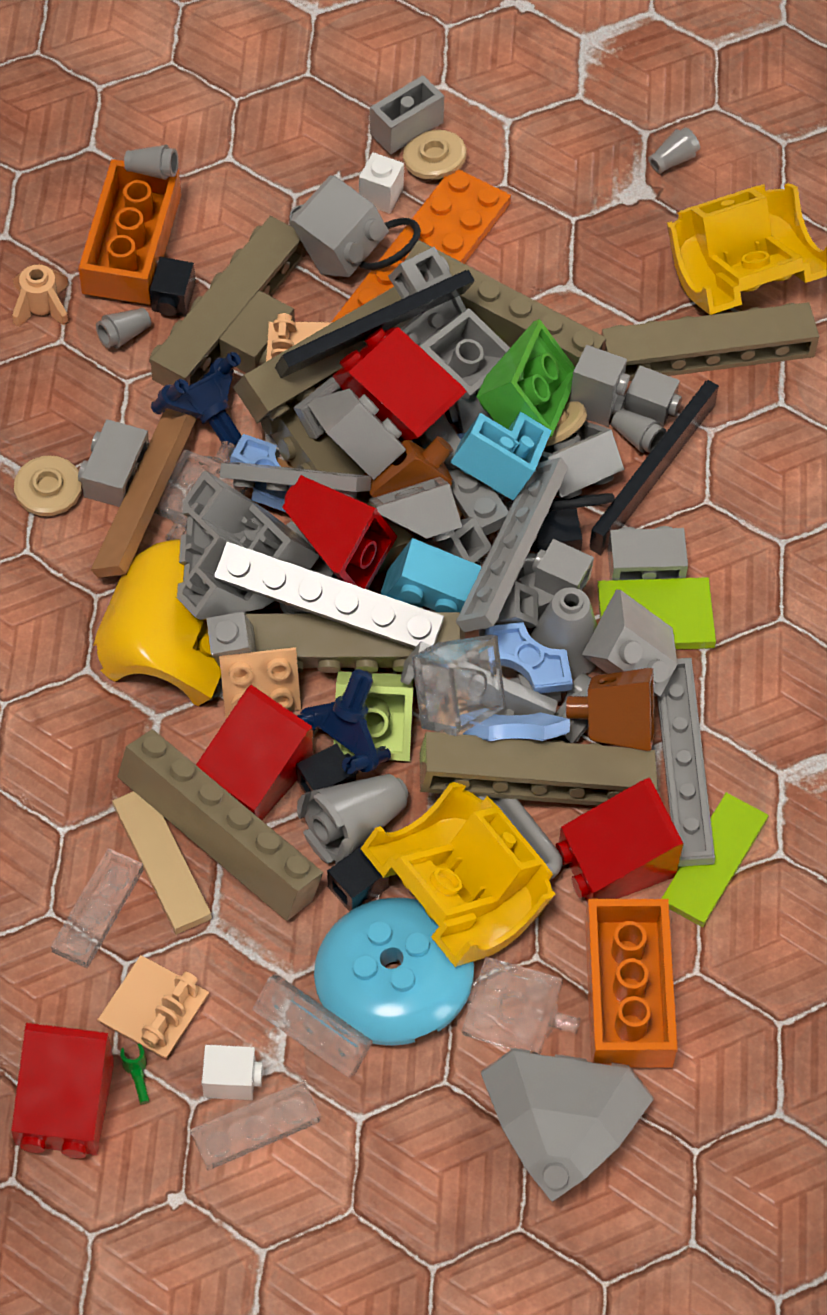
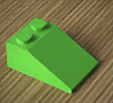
[476,319,575,438]

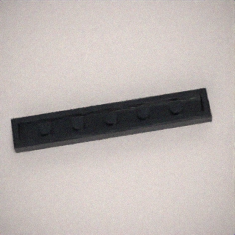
[275,270,475,379]
[589,380,719,556]

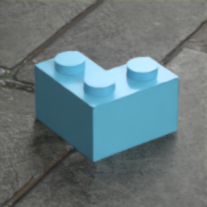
[450,412,552,501]
[381,538,481,612]

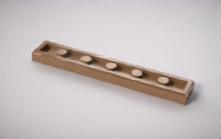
[91,409,197,578]

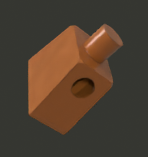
[364,436,454,497]
[566,668,655,751]

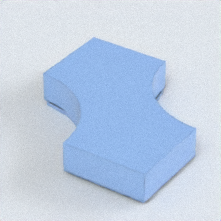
[230,434,292,512]
[485,622,573,694]
[460,712,570,741]

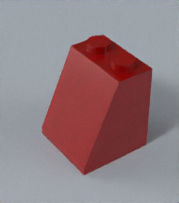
[333,327,467,442]
[282,475,397,590]
[196,685,313,820]
[556,777,684,903]
[11,1023,114,1158]

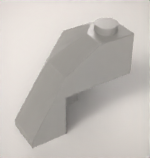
[177,470,320,620]
[481,1048,653,1202]

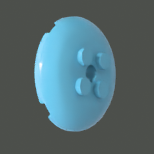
[314,898,474,1046]

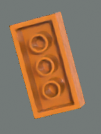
[78,159,181,305]
[585,899,678,1068]

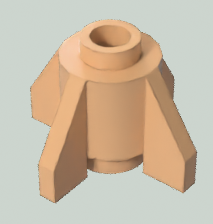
[12,265,69,327]

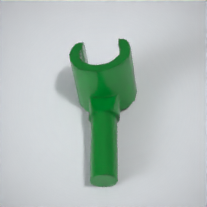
[120,1044,149,1104]

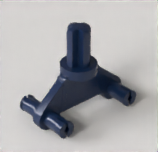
[151,352,241,449]
[297,669,391,774]

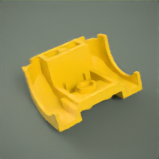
[667,183,827,315]
[93,539,221,706]
[360,782,556,967]

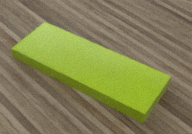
[661,792,769,927]

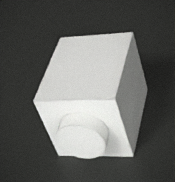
[359,152,404,214]
[202,1045,263,1100]

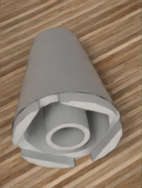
[530,587,597,681]
[297,774,408,864]

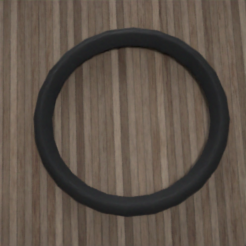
[359,218,421,270]
[549,493,615,511]

